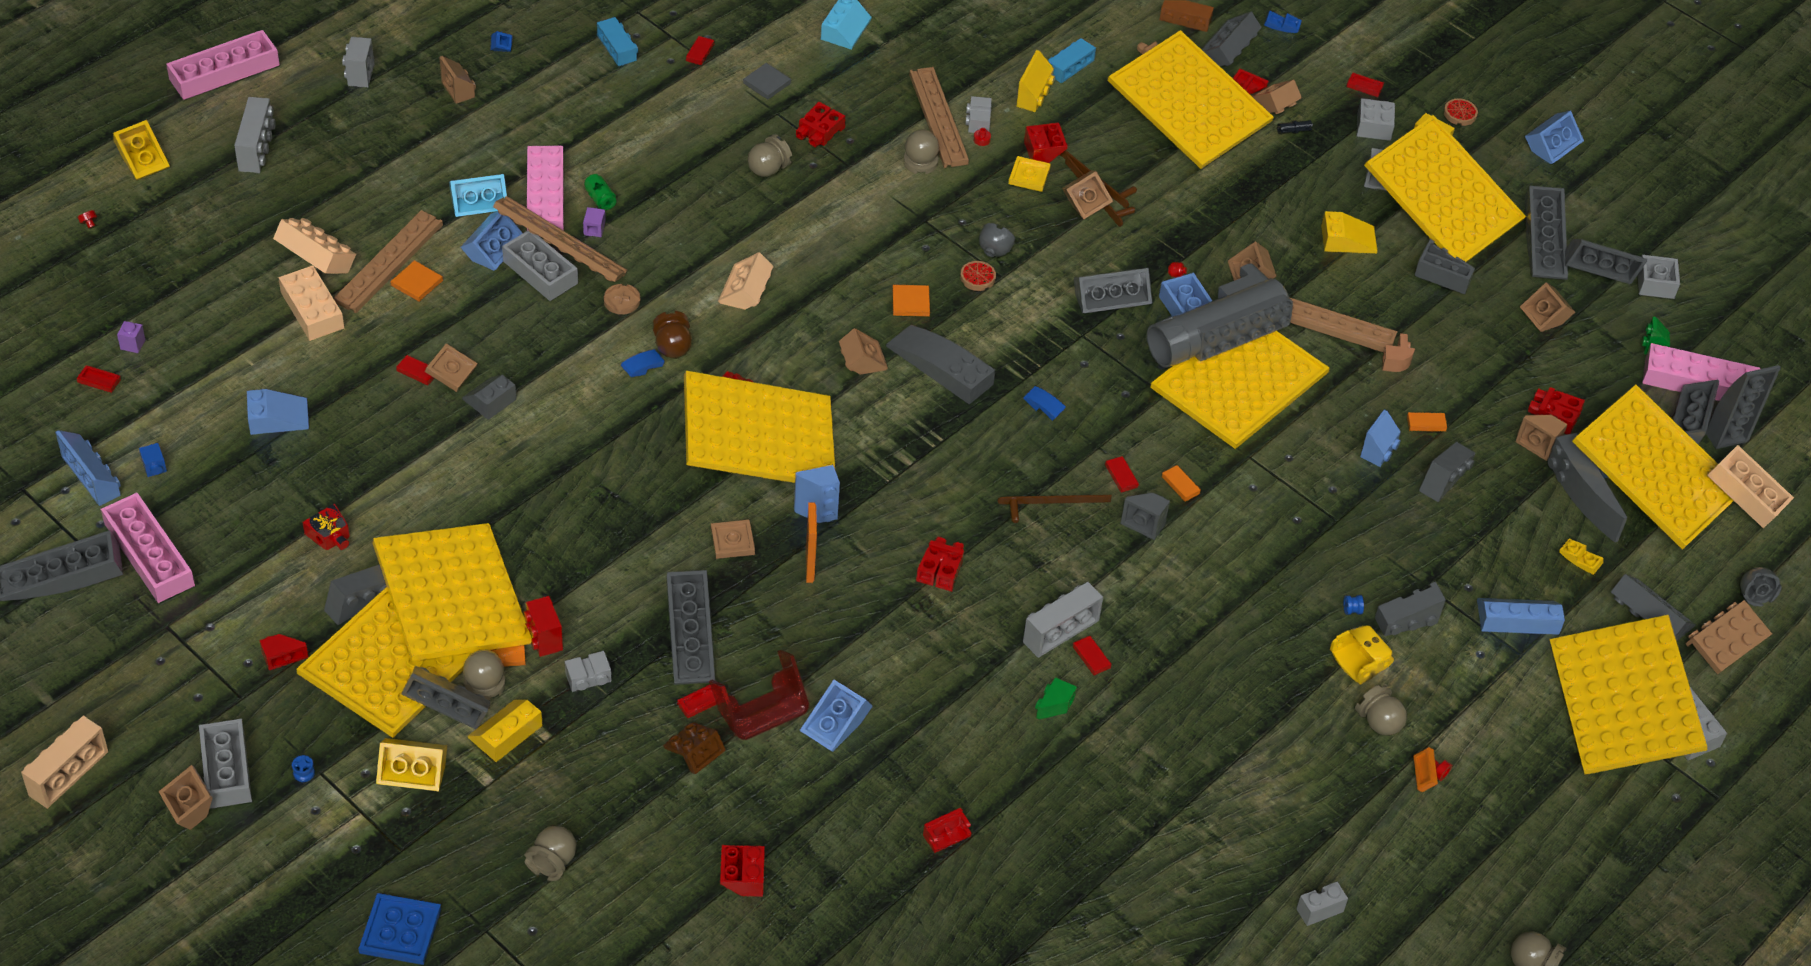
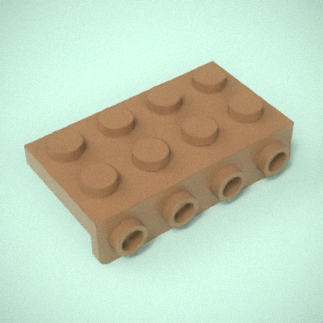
[1685,600,1772,675]

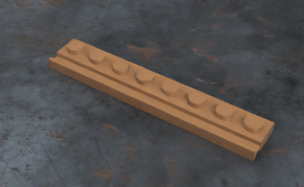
[909,67,969,168]
[493,196,627,282]
[334,210,443,313]
[1289,297,1397,352]

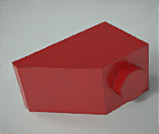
[259,634,309,670]

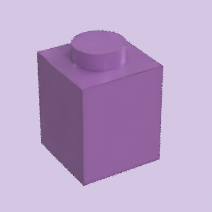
[583,207,605,237]
[117,321,145,353]

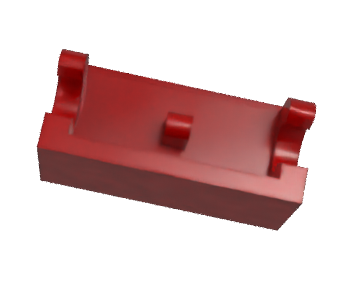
[923,808,971,853]

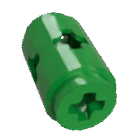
[584,174,616,210]

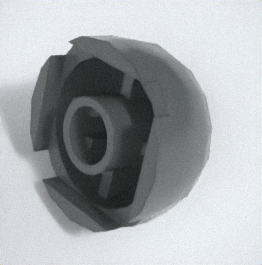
[979,223,1015,257]
[1740,567,1781,607]

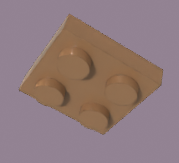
[425,344,478,392]
[711,520,755,559]

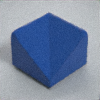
[491,31,512,52]

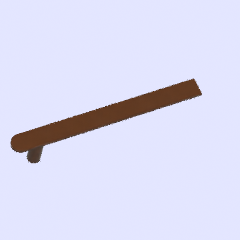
[1060,150,1137,208]
[1065,156,1135,227]
[998,495,1112,523]

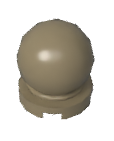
[904,129,939,174]
[747,134,792,177]
[463,650,505,701]
[1355,684,1407,736]
[524,825,576,881]
[1510,931,1567,966]

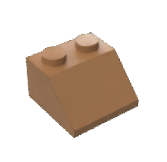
[439,56,476,103]
[1252,79,1302,114]
[1062,170,1113,220]
[1228,241,1276,281]
[1520,282,1575,332]
[839,328,888,375]
[1515,415,1567,461]
[159,765,213,830]

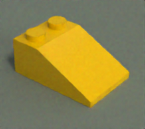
[113,120,170,180]
[1321,211,1377,254]

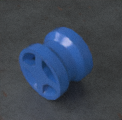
[1344,595,1364,615]
[292,755,315,782]

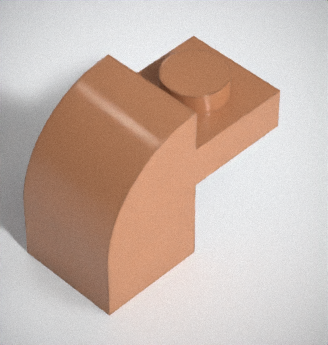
[1382,333,1415,372]

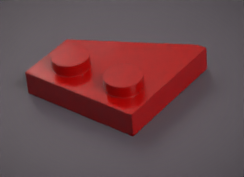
[1233,69,1269,94]

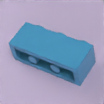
[597,17,638,66]
[1048,38,1096,83]

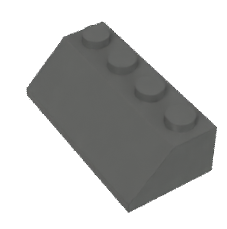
[1201,11,1261,66]
[1565,239,1647,284]
[1073,268,1152,313]
[1673,379,1719,444]
[1611,574,1696,642]
[401,665,491,729]

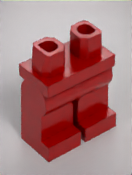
[796,102,845,147]
[1528,387,1585,435]
[916,536,964,592]

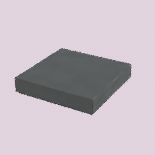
[743,63,791,100]

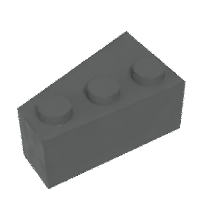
[1415,239,1475,294]
[1419,442,1475,502]
[324,564,387,625]
[1375,581,1446,636]

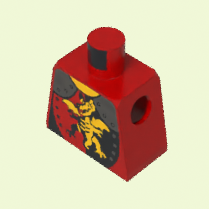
[303,504,350,550]

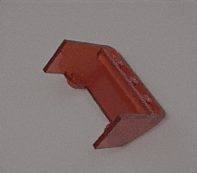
[709,650,809,740]

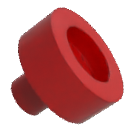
[973,128,991,146]
[77,210,97,229]
[1435,760,1453,781]

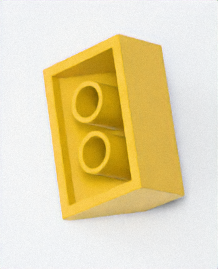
[1016,50,1055,112]
[468,700,542,762]
[376,738,447,791]

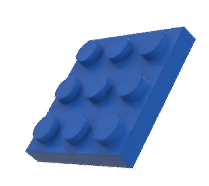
[359,893,441,965]

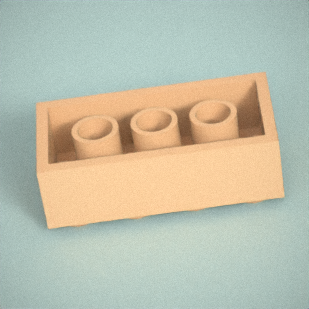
[273,218,356,274]
[278,265,344,341]
[1707,445,1794,528]
[21,716,108,809]

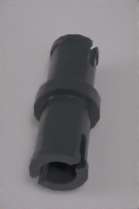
[1277,120,1313,134]

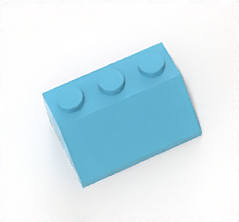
[821,0,871,50]
[449,174,507,217]

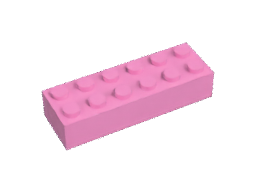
[166,30,279,100]
[527,146,564,236]
[1642,343,1760,401]
[101,493,195,603]

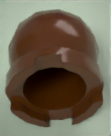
[653,311,692,359]

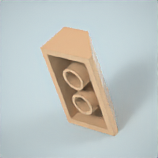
[718,252,773,309]

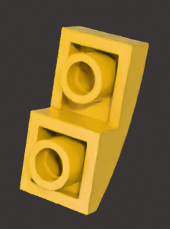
[1559,539,1603,575]

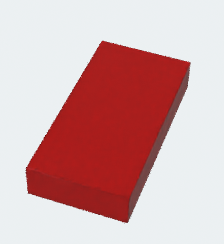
[686,36,714,66]
[1346,72,1384,97]
[396,355,434,385]
[77,365,121,393]
[1105,456,1139,493]
[1073,636,1111,675]
[677,683,723,719]

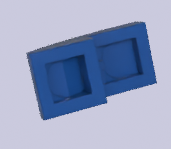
[1264,11,1302,33]
[621,349,664,377]
[1023,386,1066,421]

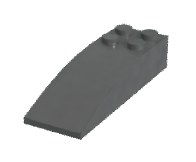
[1525,186,1568,280]
[886,325,995,404]
[1706,365,1781,449]
[1548,433,1627,542]
[0,530,123,601]
[666,570,715,685]

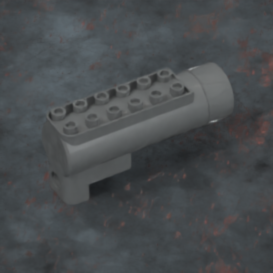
[1147,264,1293,368]

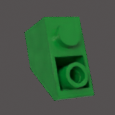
[1641,317,1670,354]
[1035,677,1077,719]

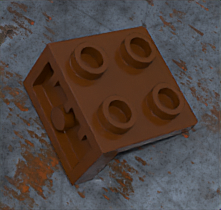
[663,722,726,774]

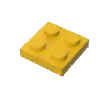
[1009,156,1051,192]

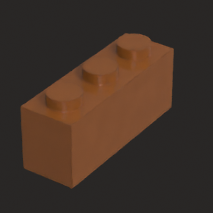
[1160,0,1214,32]

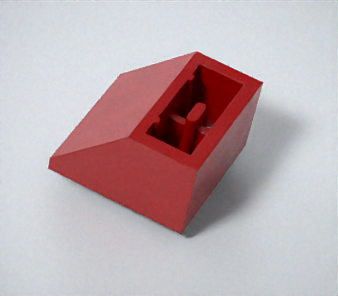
[1024,123,1068,163]
[720,845,765,897]

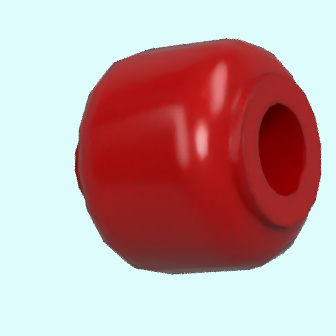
[1168,262,1187,278]

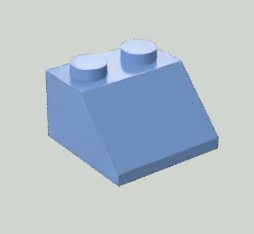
[1360,410,1401,467]

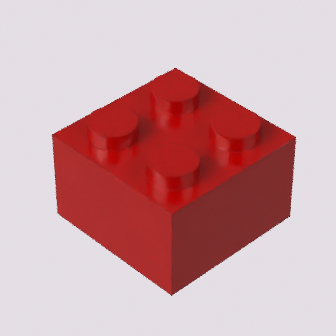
[524,596,563,657]

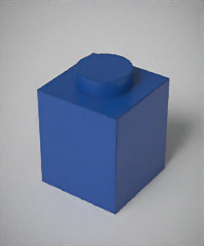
[139,443,167,477]

